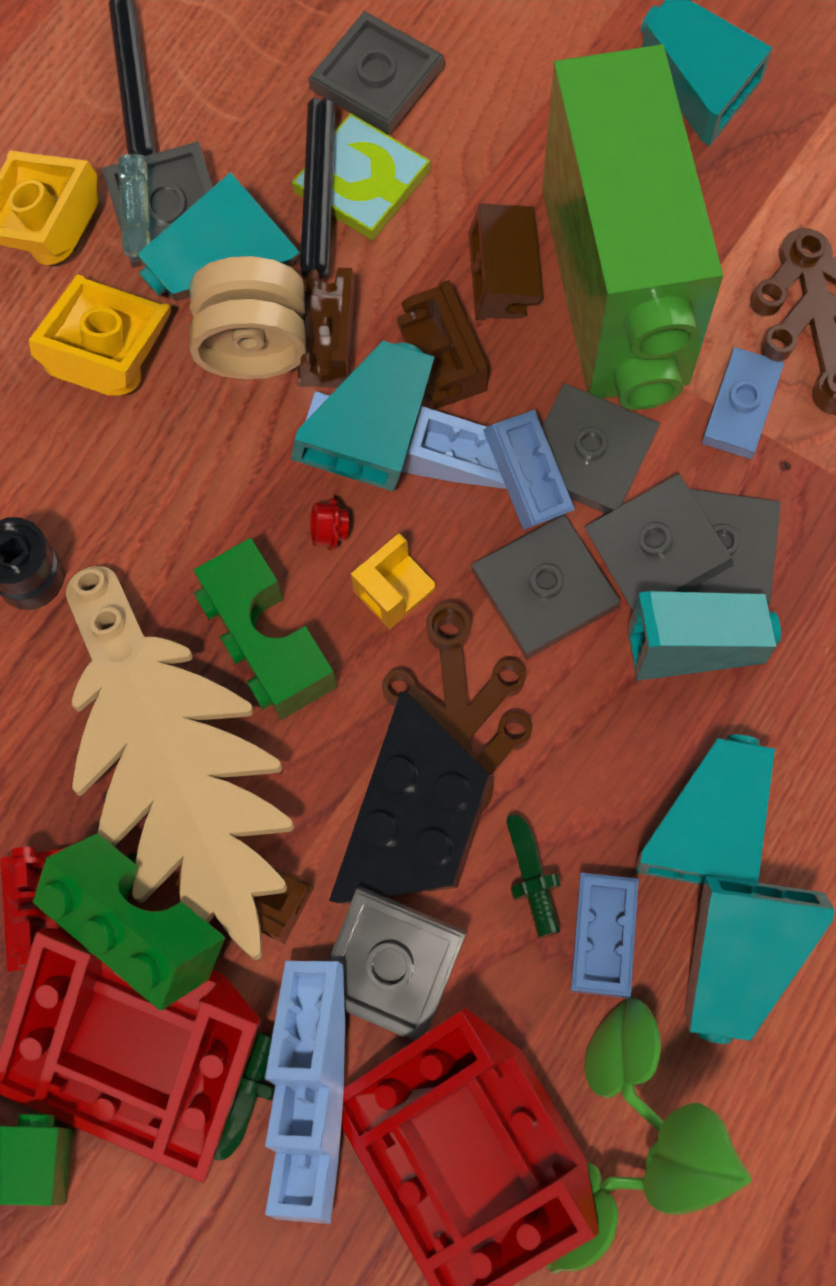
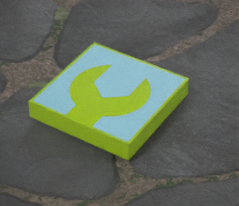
[292,113,430,241]

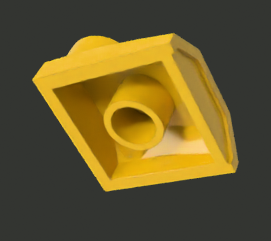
[0,151,99,265]
[29,274,171,396]

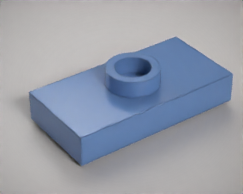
[701,347,785,460]
[483,410,575,530]
[570,873,639,999]

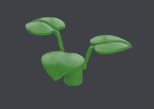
[547,997,752,1274]

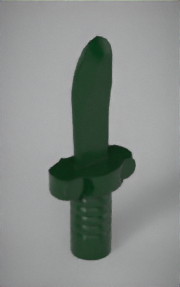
[506,815,561,938]
[214,1031,275,1160]

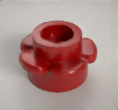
[310,498,349,550]

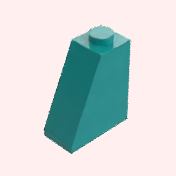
[640,0,773,146]
[137,172,300,301]
[291,341,434,492]
[627,591,781,681]
[634,734,775,886]
[685,875,835,1044]

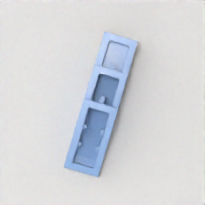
[306,391,507,489]
[265,961,345,1224]

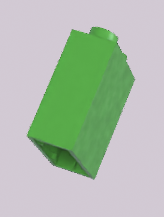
[542,44,723,410]

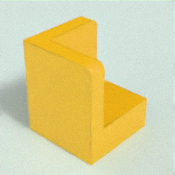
[351,533,435,630]

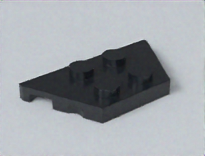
[329,691,494,905]

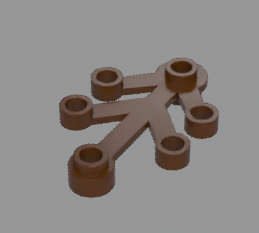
[751,228,836,415]
[382,603,532,811]

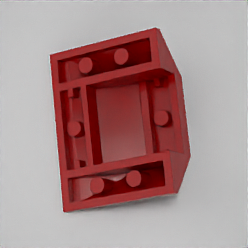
[0,928,261,1183]
[341,1008,599,1286]

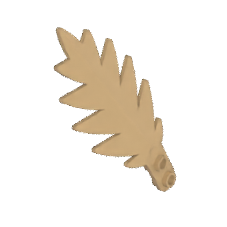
[66,566,294,961]

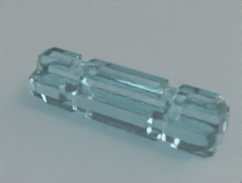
[118,154,151,257]

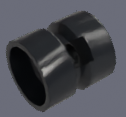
[0,517,65,610]

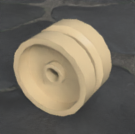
[190,256,306,380]

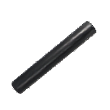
[108,0,156,160]
[300,97,335,280]

